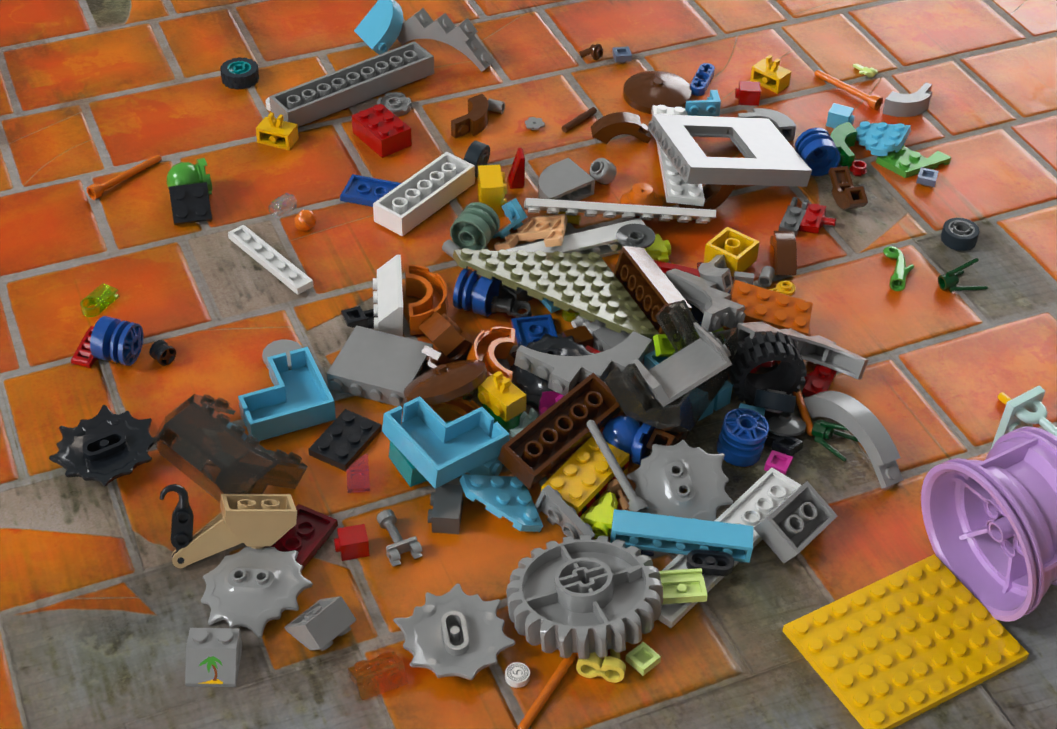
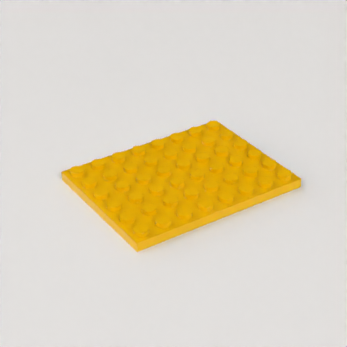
[783,554,1029,729]

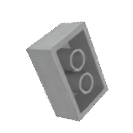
[754,481,837,563]

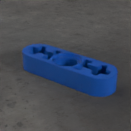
[690,63,715,96]

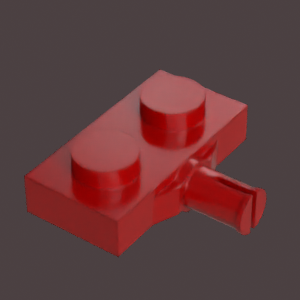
[800,203,836,234]
[802,364,837,397]

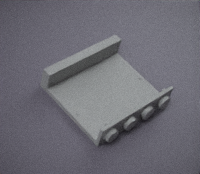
[630,322,732,407]
[327,325,433,408]

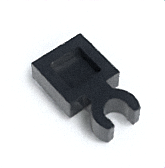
[764,432,803,456]

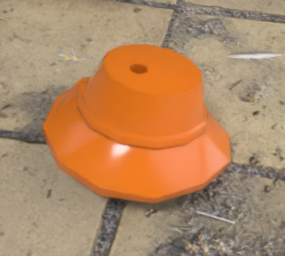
[620,182,663,218]

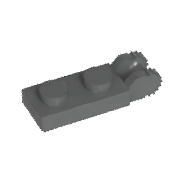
[778,197,809,237]

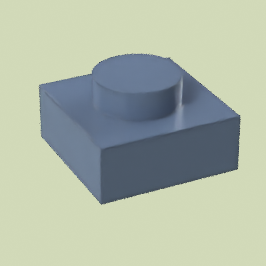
[612,46,632,63]
[916,167,939,187]

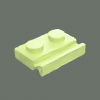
[659,568,708,604]

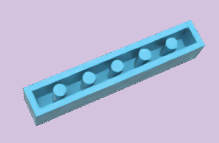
[610,509,753,563]

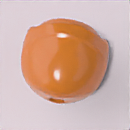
[295,209,316,231]

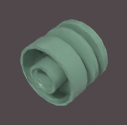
[450,202,500,250]

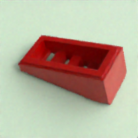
[508,147,525,189]
[71,326,97,368]

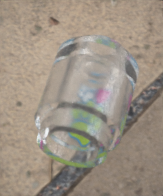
[268,193,297,218]

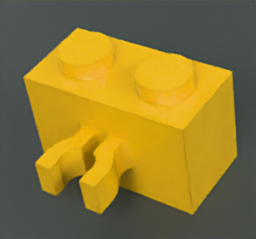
[750,55,791,94]
[256,112,299,150]
[478,371,526,422]

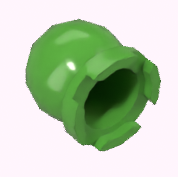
[167,158,212,195]

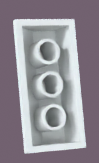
[373,255,403,337]

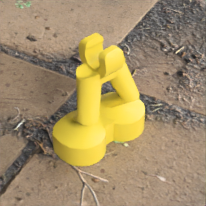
[576,649,626,683]

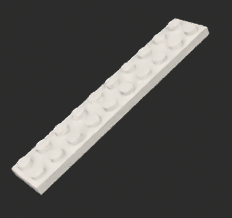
[651,105,705,206]
[524,198,716,224]
[658,468,801,628]

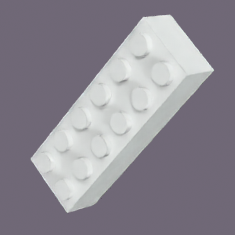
[373,152,475,236]

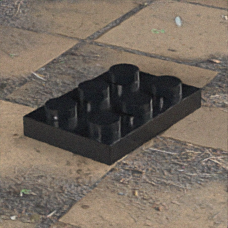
[308,409,382,471]

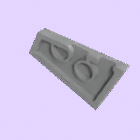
[535,485,595,540]

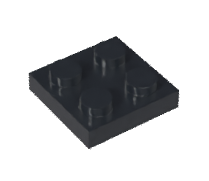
[169,182,212,225]

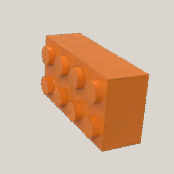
[729,280,813,336]

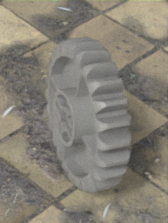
[506,535,663,659]

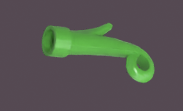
[883,246,914,291]

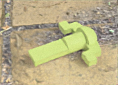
[853,64,878,78]

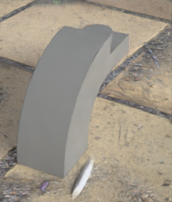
[883,83,932,117]
[738,108,796,141]
[698,255,733,293]

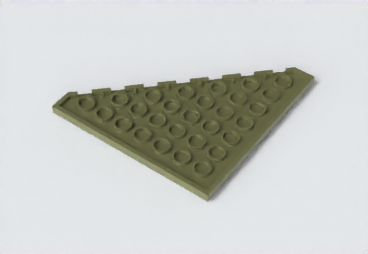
[453,248,659,341]

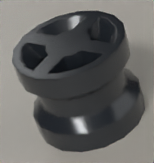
[149,340,176,366]

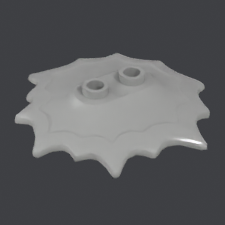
[627,440,733,521]
[201,546,313,638]
[393,583,515,680]

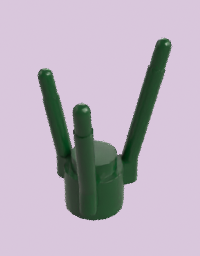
[938,258,988,293]
[811,420,859,462]

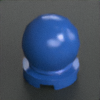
[602,415,656,465]

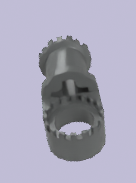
[491,296,532,318]

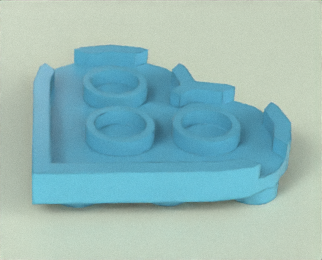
[856,121,911,156]

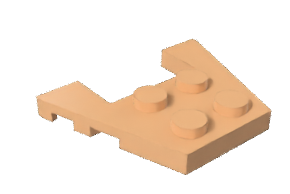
[494,214,568,251]

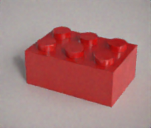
[352,104,412,158]

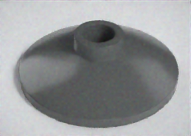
[616,224,655,248]
[765,412,806,436]

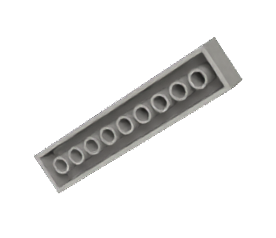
[269,41,434,127]

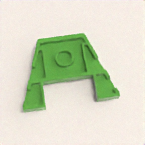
[876,145,951,178]

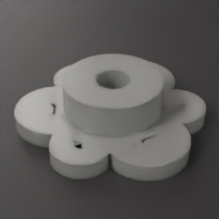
[525,117,545,130]

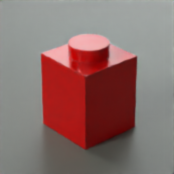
[735,81,761,106]
[334,524,370,561]

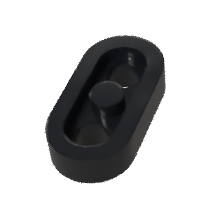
[686,549,734,576]

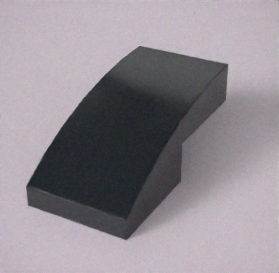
[341,306,378,328]

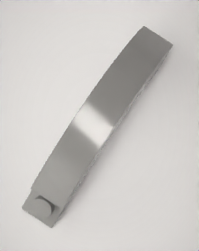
[804,391,903,488]

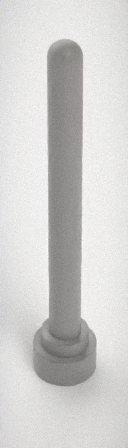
[587,420,649,513]

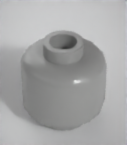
[589,158,617,185]

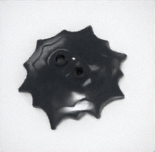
[509,333,595,411]
[49,405,156,486]

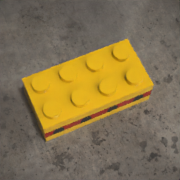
[541,436,630,517]

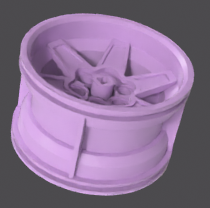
[921,427,1057,622]

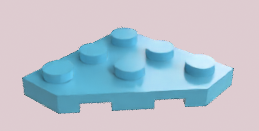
[459,474,543,532]

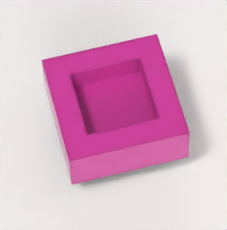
[764,450,793,476]

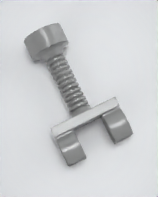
[376,509,423,566]

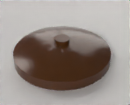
[623,71,692,114]
[404,360,488,406]

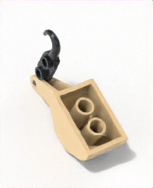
[160,484,297,568]

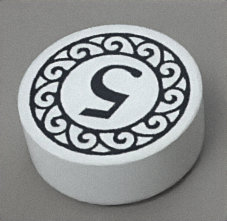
[505,662,530,688]

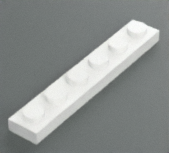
[228,225,314,295]

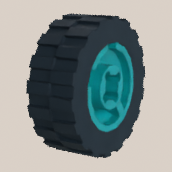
[220,57,259,90]

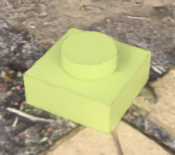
[625,642,661,676]

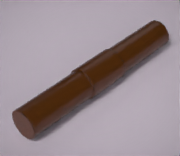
[562,107,597,132]

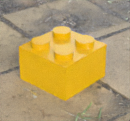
[478,165,507,217]
[704,227,760,277]

